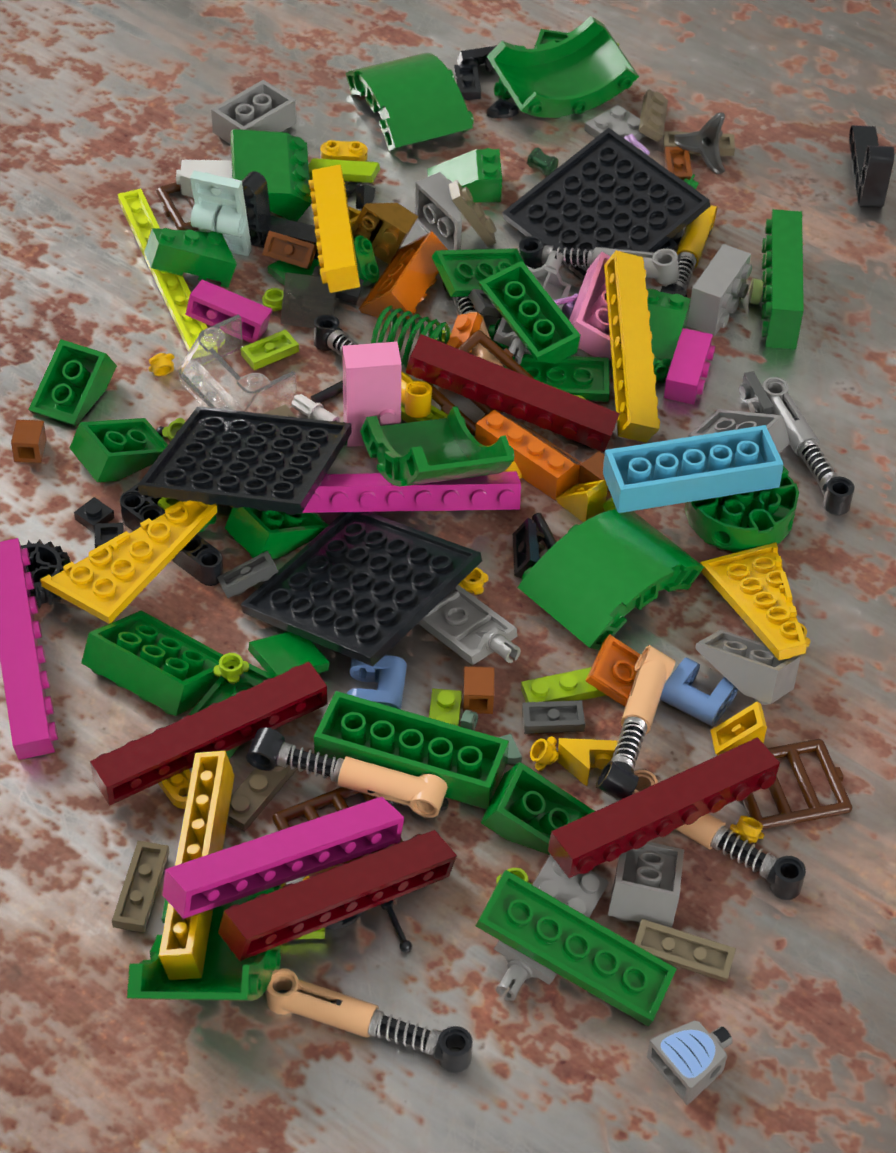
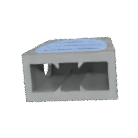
[647,1021,733,1105]

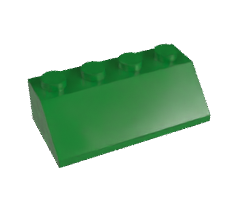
[478,261,581,364]

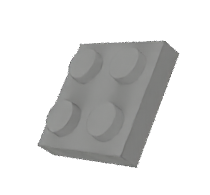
[584,105,646,140]

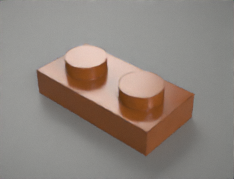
[664,147,692,181]
[262,231,317,270]

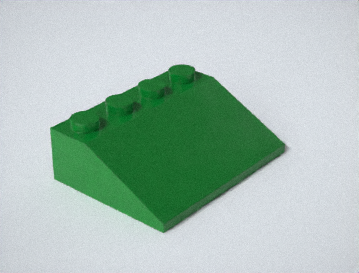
[230,129,312,222]
[81,610,223,716]

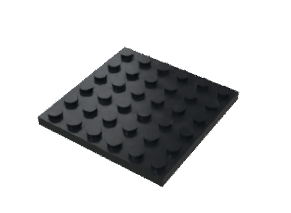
[502,127,711,281]
[138,406,352,515]
[240,512,482,667]

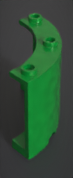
[487,16,639,118]
[345,53,474,151]
[360,406,514,487]
[517,509,704,650]
[127,883,287,1001]

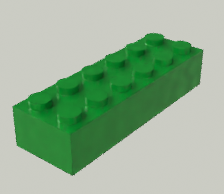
[761,209,804,350]
[314,691,509,809]

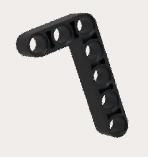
[849,125,894,207]
[242,171,355,260]
[120,483,224,586]

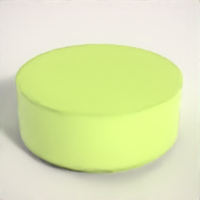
[748,278,763,305]

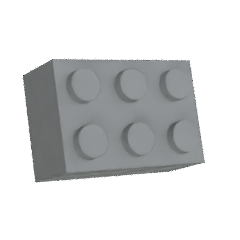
[211,80,296,144]
[687,244,752,336]

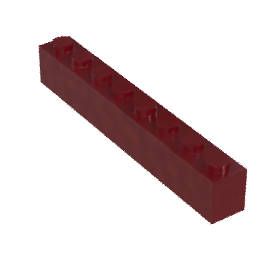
[405,334,620,452]
[90,662,328,806]
[548,737,780,878]
[218,830,457,961]

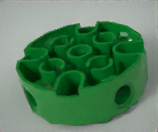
[684,466,799,553]

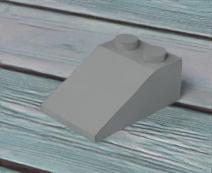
[415,172,462,250]
[688,409,790,454]
[695,630,801,705]
[608,842,684,928]

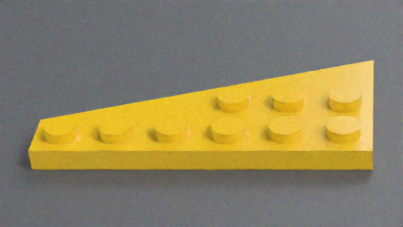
[40,501,217,624]
[700,542,806,660]

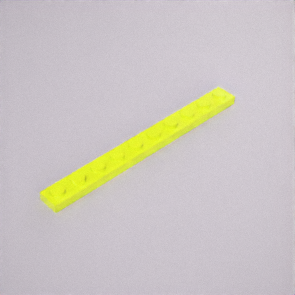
[118,189,216,358]

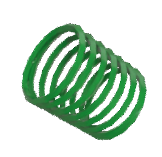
[371,305,450,369]

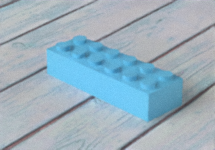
[603,425,784,513]

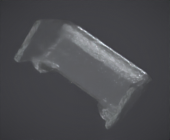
[178,314,297,414]

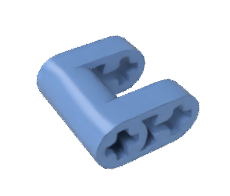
[347,655,407,709]
[660,657,738,727]

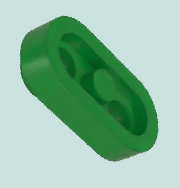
[353,235,379,286]

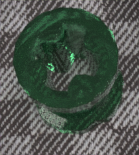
[527,147,559,177]

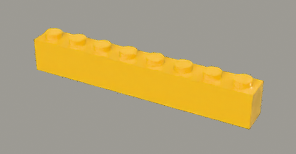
[309,164,360,293]
[604,250,660,443]
[159,751,235,980]

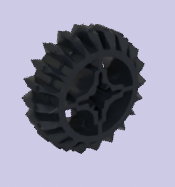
[21,540,70,609]

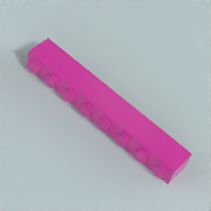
[302,471,521,513]
[0,538,58,760]
[162,797,404,919]

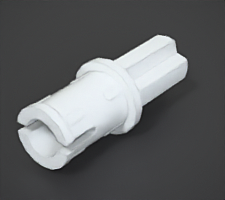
[291,394,340,422]

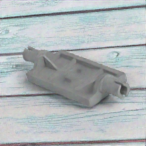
[493,251,572,365]
[418,585,521,665]
[494,854,609,1001]

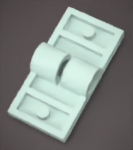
[190,171,252,256]

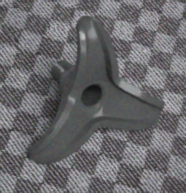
[674,112,725,174]

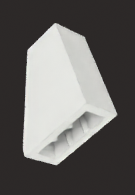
[176,160,232,198]

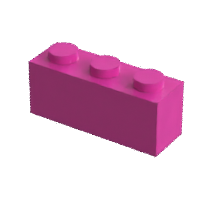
[185,280,272,343]
[664,328,716,405]

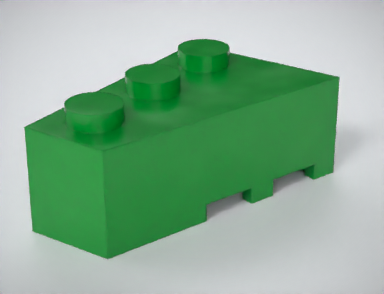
[144,228,237,288]

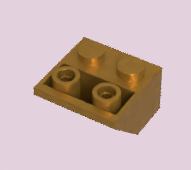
[352,203,419,265]

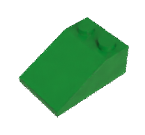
[427,148,502,203]
[647,289,691,362]
[28,339,117,426]
[69,418,168,482]
[225,507,328,559]
[481,762,595,855]

